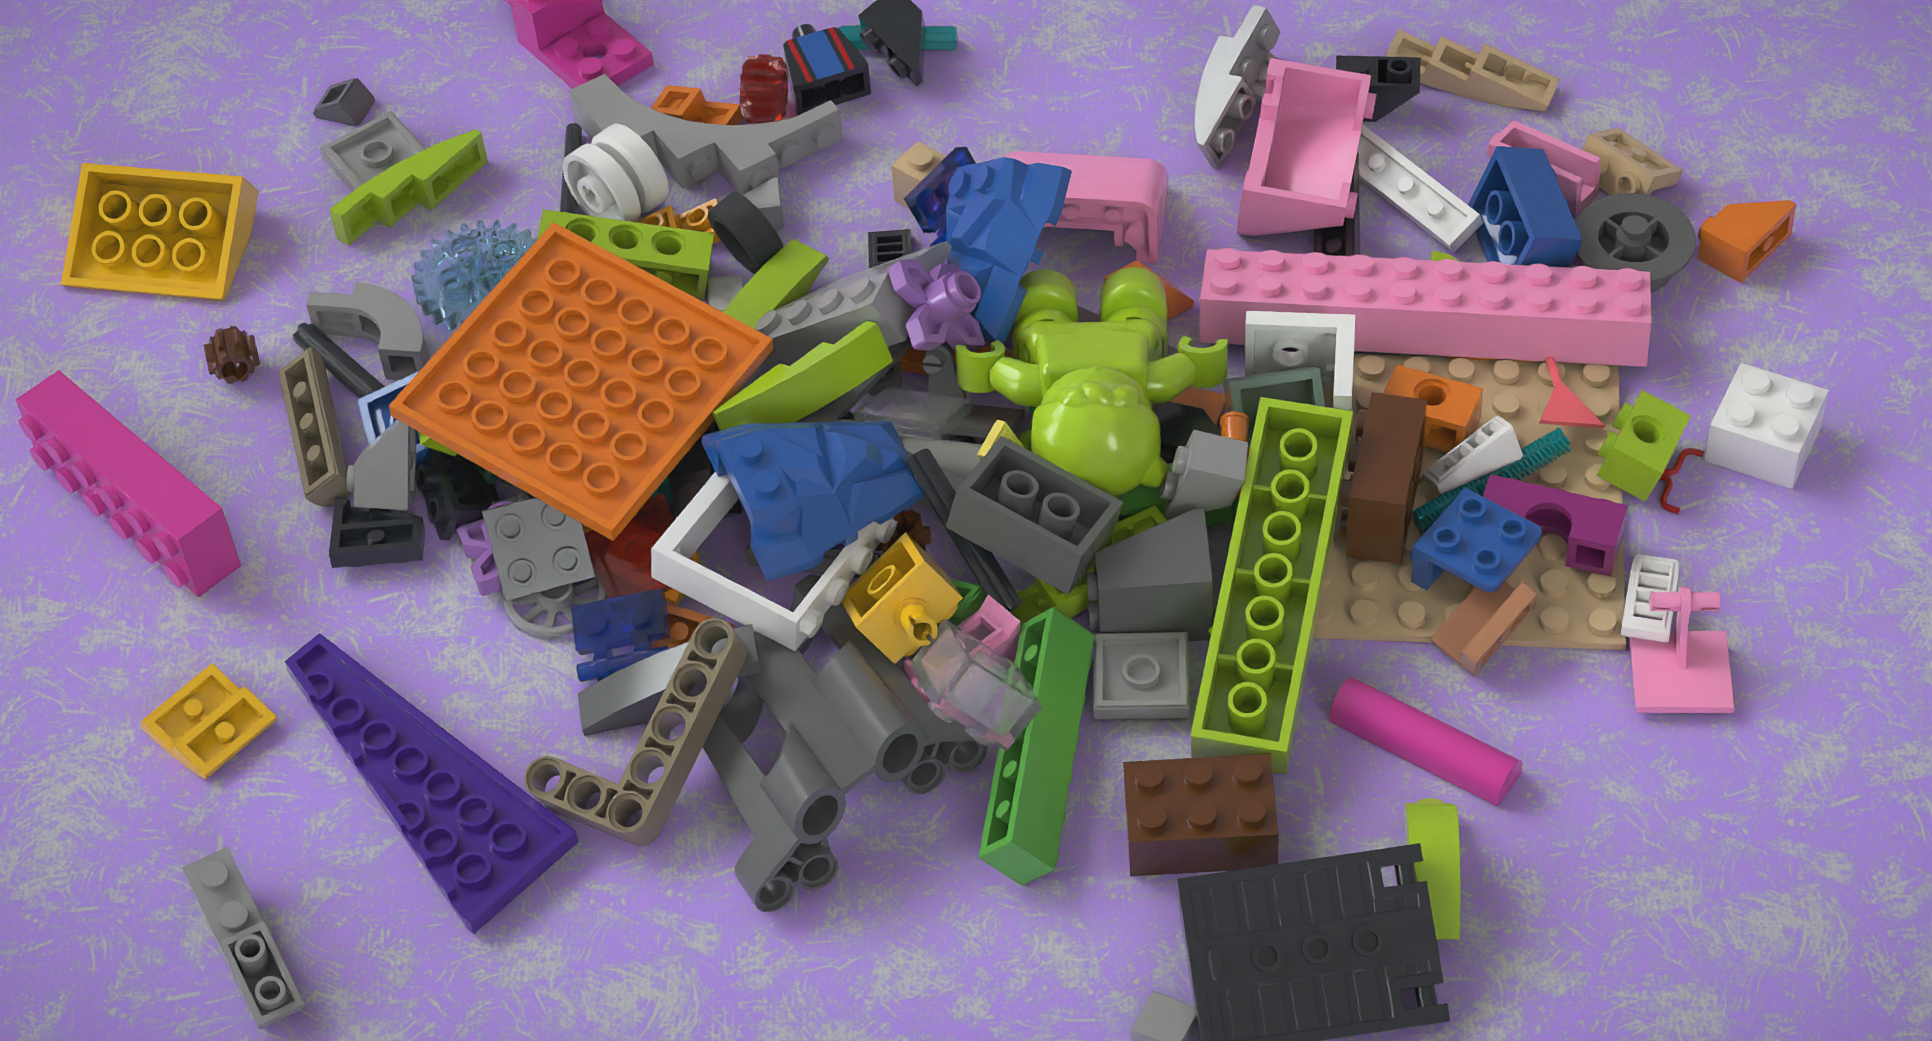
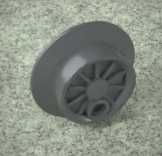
[1575,193,1696,293]

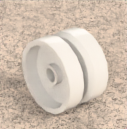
[562,123,669,222]

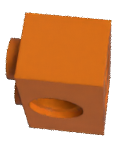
[1383,365,1483,452]

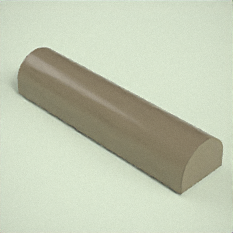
[279,347,351,506]

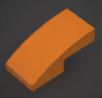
[651,85,745,125]

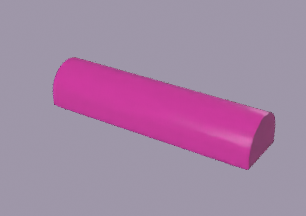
[1329,677,1523,807]

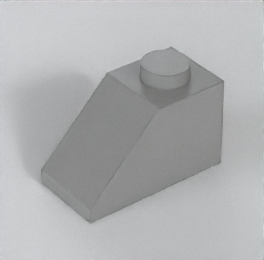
[347,420,416,510]

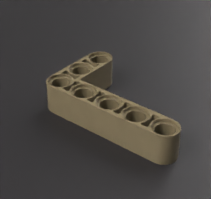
[524,618,747,846]

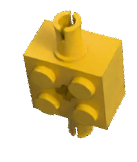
[841,532,963,664]

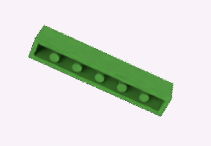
[978,607,1095,886]

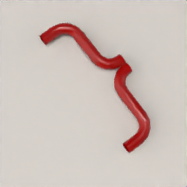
[1660,448,1704,514]

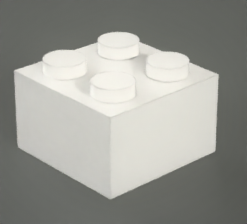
[1705,363,1829,489]

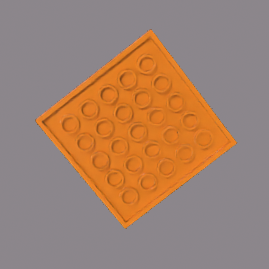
[389,222,773,541]

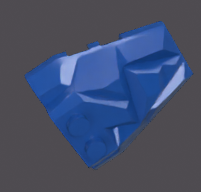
[946,157,1072,347]
[702,421,925,582]

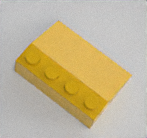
[61,163,259,301]

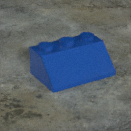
[1468,146,1583,268]

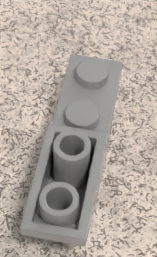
[1195,5,1281,169]
[182,847,306,1029]

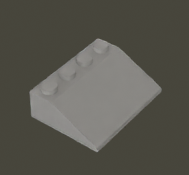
[755,241,952,370]

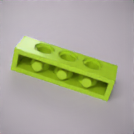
[537,209,714,300]

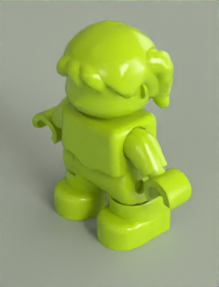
[955,267,1228,497]

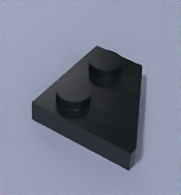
[329,497,425,568]

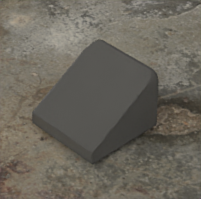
[313,78,375,126]

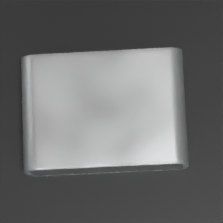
[708,275,744,312]

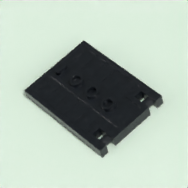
[1175,843,1450,1041]

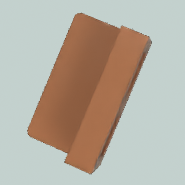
[1432,582,1537,676]

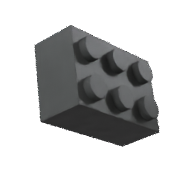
[946,436,1123,595]

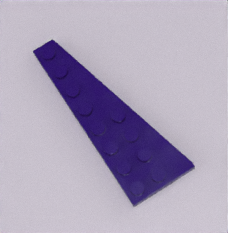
[285,633,578,934]

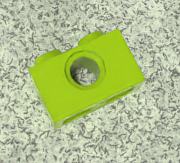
[1596,390,1691,502]

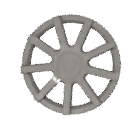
[504,563,607,640]

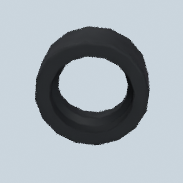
[707,192,784,274]

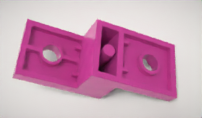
[505,0,654,89]

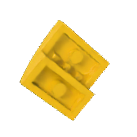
[141,663,277,780]

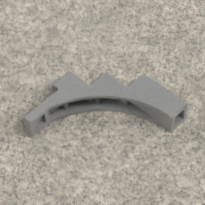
[569,74,843,195]

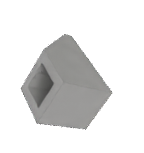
[1160,430,1248,519]

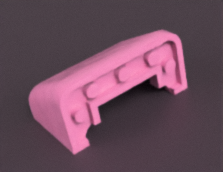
[1237,58,1377,237]
[1004,151,1168,263]

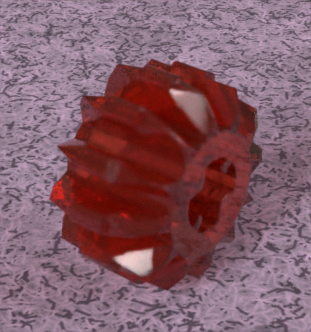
[739,54,789,124]

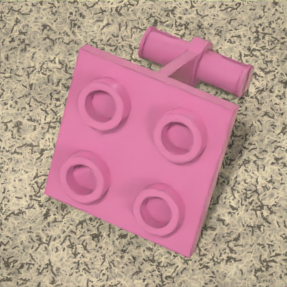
[1629,587,1734,713]

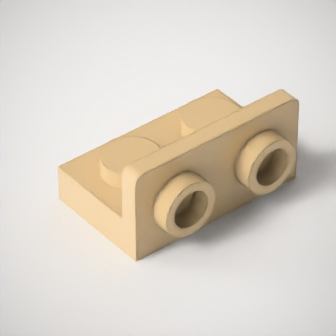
[1583,127,1683,196]

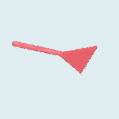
[1539,356,1605,429]

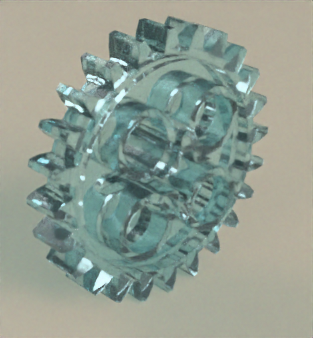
[411,220,537,332]

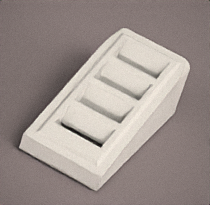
[1422,415,1523,494]
[1621,554,1680,642]

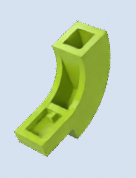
[1404,798,1461,940]

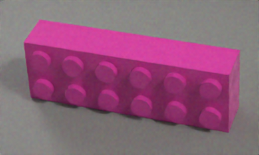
[16,370,241,597]

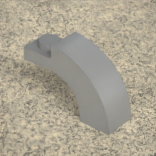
[306,282,429,379]

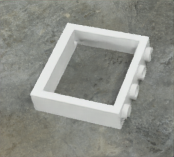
[651,472,897,651]

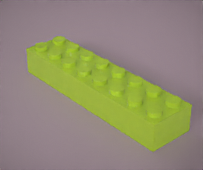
[1190,397,1353,775]

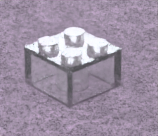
[910,619,1042,751]

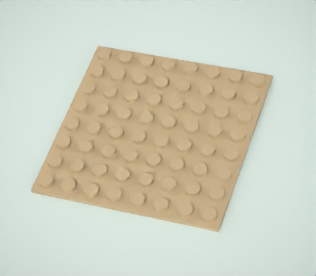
[1314,354,1626,650]

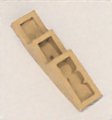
[1385,29,1560,112]

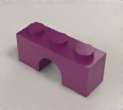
[1483,474,1628,577]

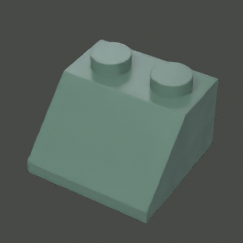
[1223,366,1325,446]

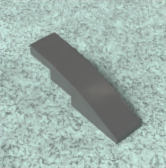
[578,624,762,736]

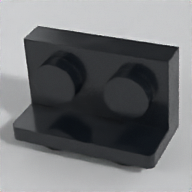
[415,448,500,540]

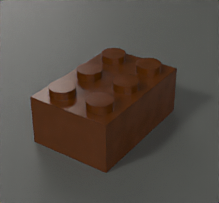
[1339,392,1427,565]
[1123,754,1279,876]

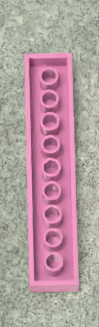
[1199,248,1651,367]

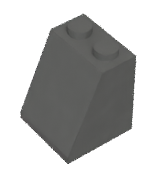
[1087,508,1213,642]

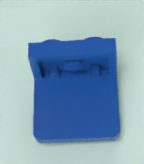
[1409,487,1541,593]

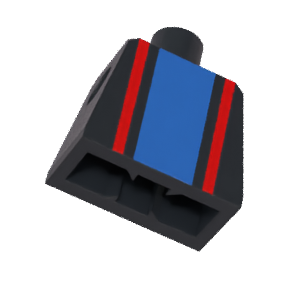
[783,24,871,116]

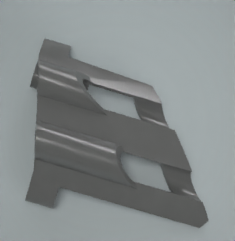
[703,574,988,912]

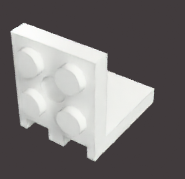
[1245,311,1356,455]

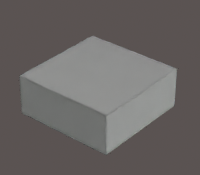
[1131,991,1197,1041]

